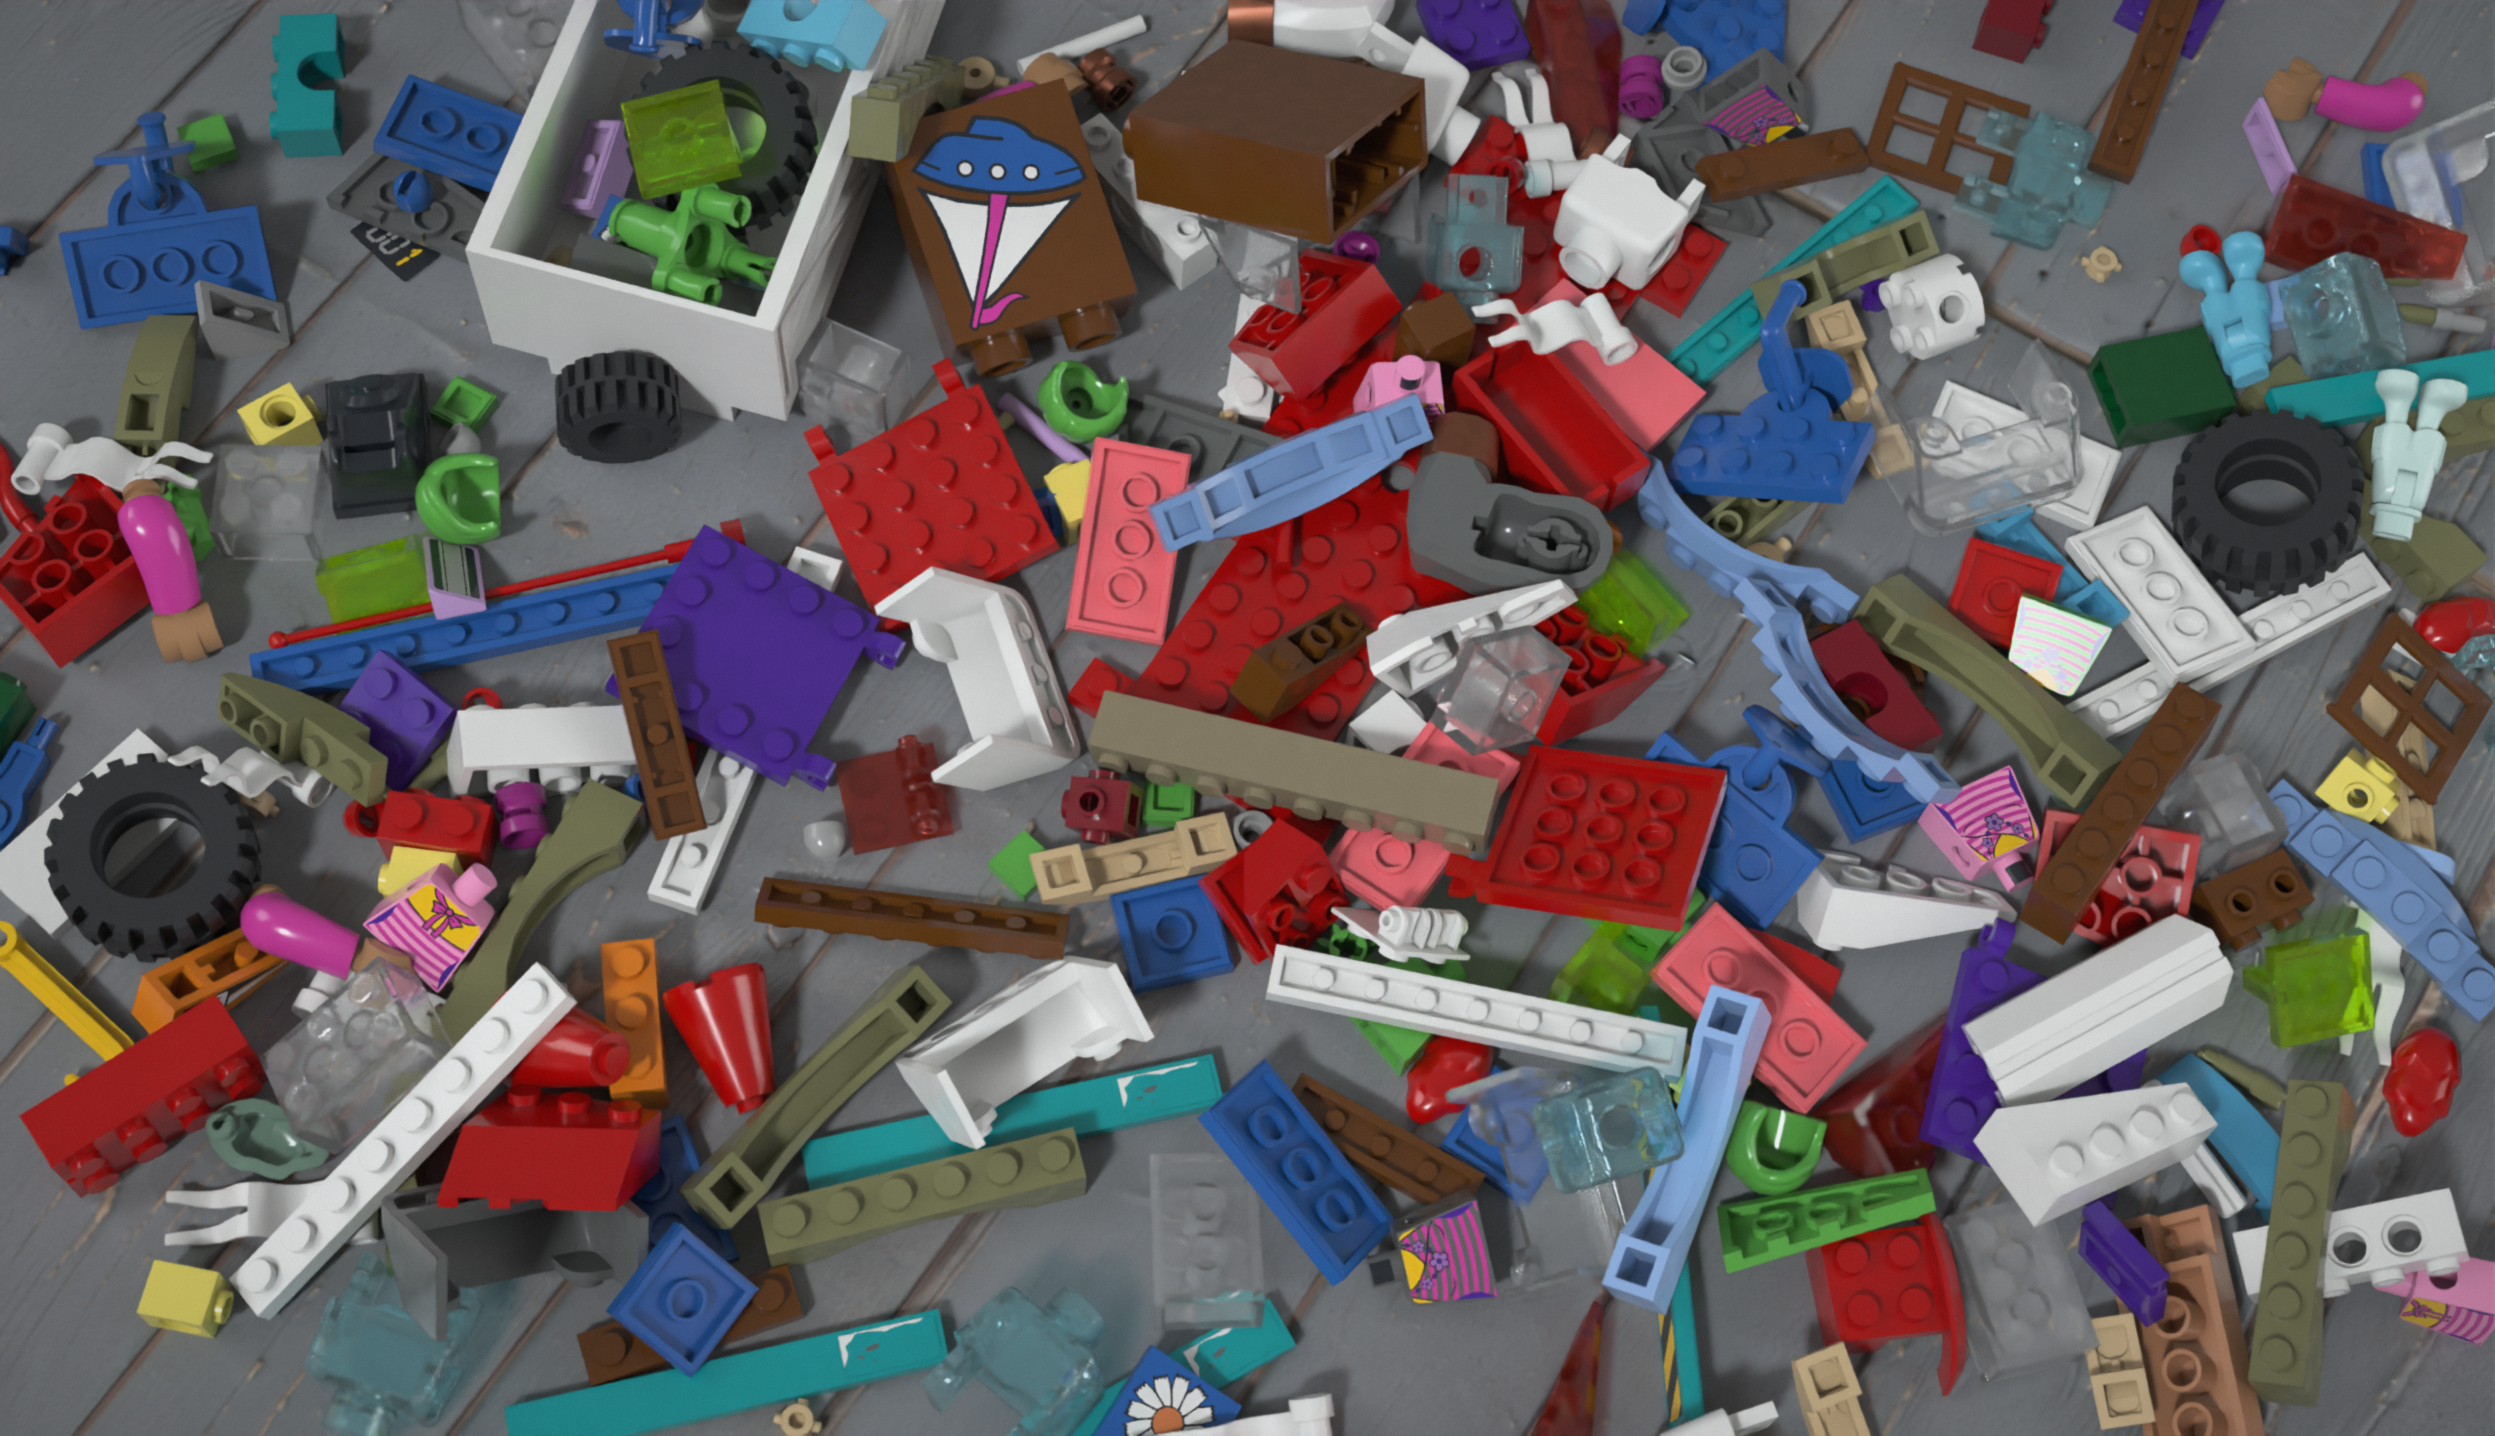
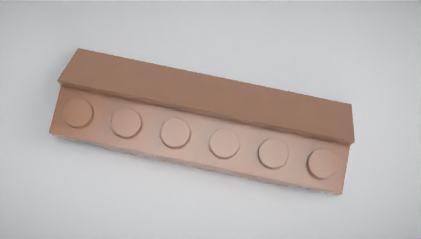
[2115,1204,2266,1436]

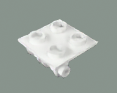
[1331,906,1470,964]

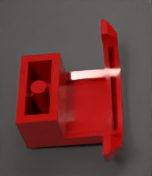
[1805,1211,1967,1396]

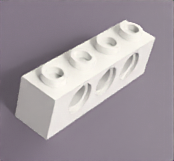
[1080,113,1219,291]
[2232,1188,2471,1304]

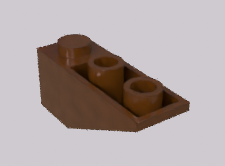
[1229,602,1374,724]

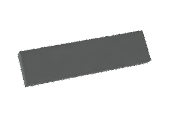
[568,233,765,317]

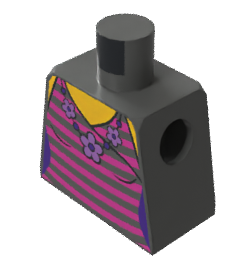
[1699,47,1809,147]
[1365,1189,1500,1306]

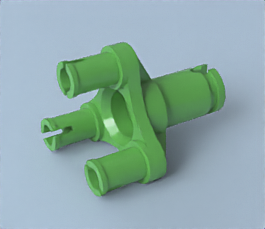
[609,178,778,307]

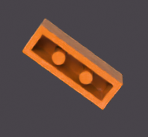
[601,938,671,1109]

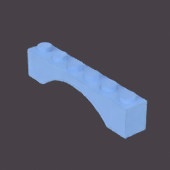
[1602,984,1772,1315]

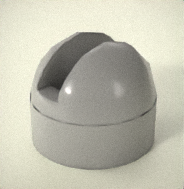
[438,422,481,456]
[803,821,845,862]

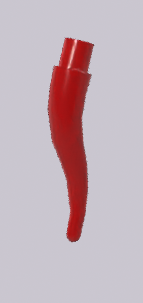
[0,442,40,533]

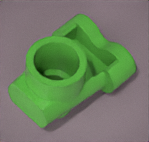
[162,474,218,562]

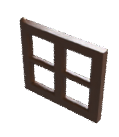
[1865,61,2031,209]
[2326,612,2493,806]

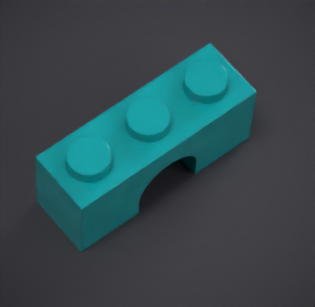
[269,13,345,158]

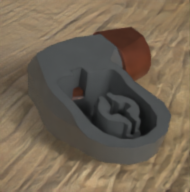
[1406,412,1613,597]

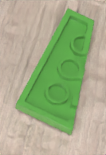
[1716,1168,1936,1274]

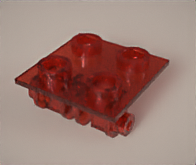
[835,735,954,856]

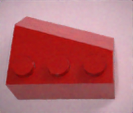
[1228,248,1403,402]
[0,473,150,669]
[1468,604,1667,747]

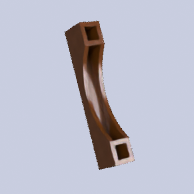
[2018,681,2223,945]

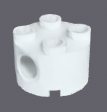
[1879,253,1985,360]

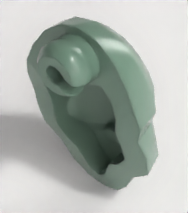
[205,1098,328,1180]

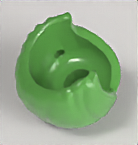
[1037,360,1129,444]
[415,453,501,545]
[1724,1100,1827,1196]

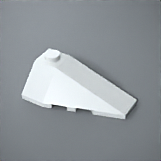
[1366,579,1578,698]
[1797,849,2017,951]

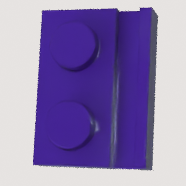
[2078,1200,2170,1328]

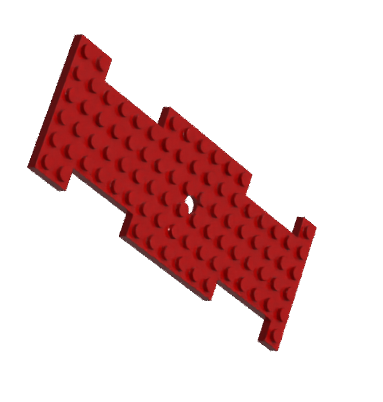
[1068,114,1727,848]

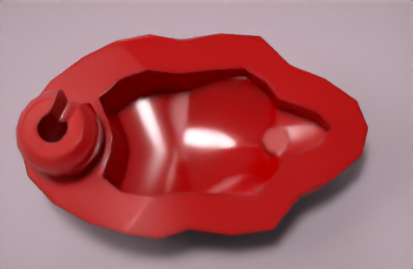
[2413,594,2495,655]
[2382,1026,2462,1137]
[1406,1034,1493,1125]

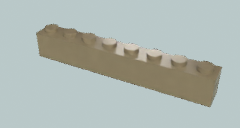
[1087,690,1499,855]

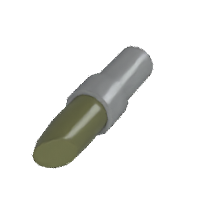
[2397,304,2486,336]

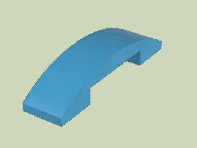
[1965,478,2131,629]
[2153,1053,2281,1225]

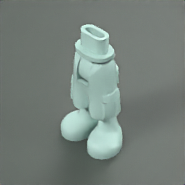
[2369,369,2468,542]

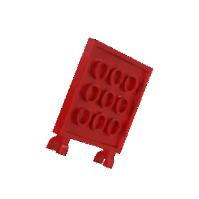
[803,357,1060,635]
[1445,745,1728,932]

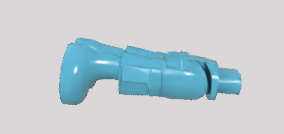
[2179,231,2273,388]

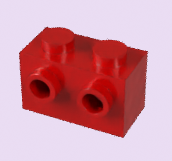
[376,788,499,872]

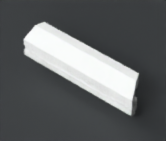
[1961,914,2234,1108]

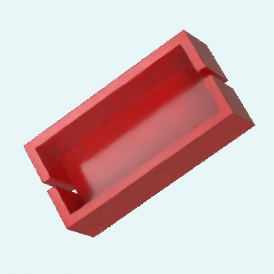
[1448,340,1651,512]
[19,994,272,1198]

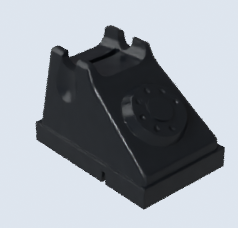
[325,373,433,520]

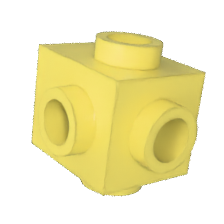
[2315,747,2401,825]

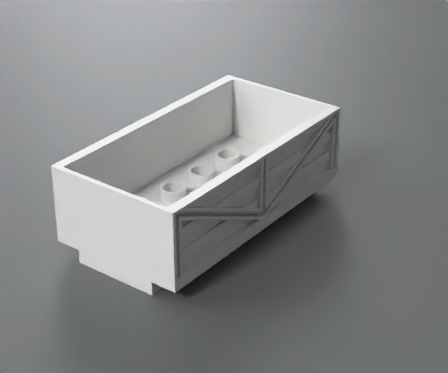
[465,0,946,421]

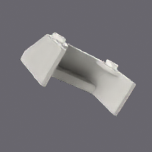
[874,566,1081,791]
[895,955,1154,1150]

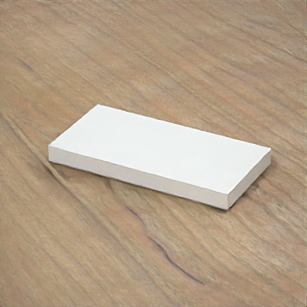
[1917,380,2122,532]
[2064,505,2257,688]
[0,728,184,941]

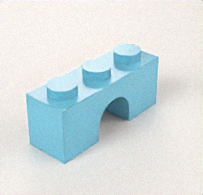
[736,0,888,72]

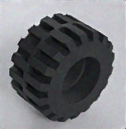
[555,351,682,464]

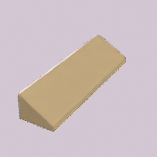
[2361,669,2437,852]

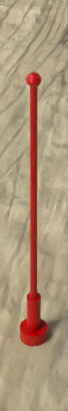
[268,518,746,649]

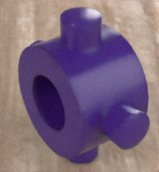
[1858,279,1888,312]

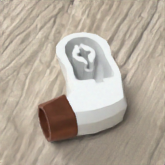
[1227,0,1395,62]

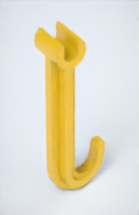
[0,921,135,1086]

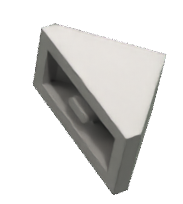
[194,280,290,361]

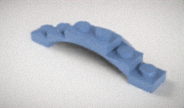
[1147,393,1434,553]
[1637,447,1860,626]
[1732,577,1963,804]
[2246,779,2495,1024]

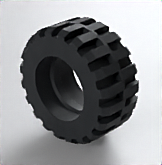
[624,41,819,237]
[2172,408,2364,597]
[44,753,262,963]

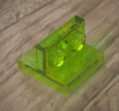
[620,79,743,200]
[315,534,431,636]
[1573,547,1690,658]
[1546,921,1652,1016]
[2242,927,2375,1049]

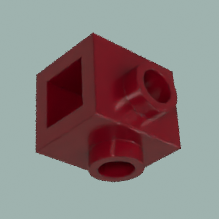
[1061,770,1144,845]

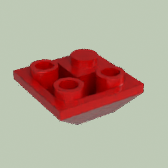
[1244,818,1350,964]

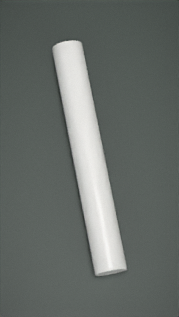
[1017,15,1146,77]

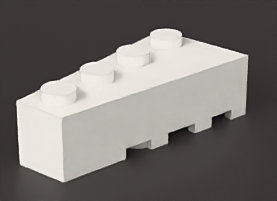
[446,702,638,800]
[1973,1082,2218,1228]

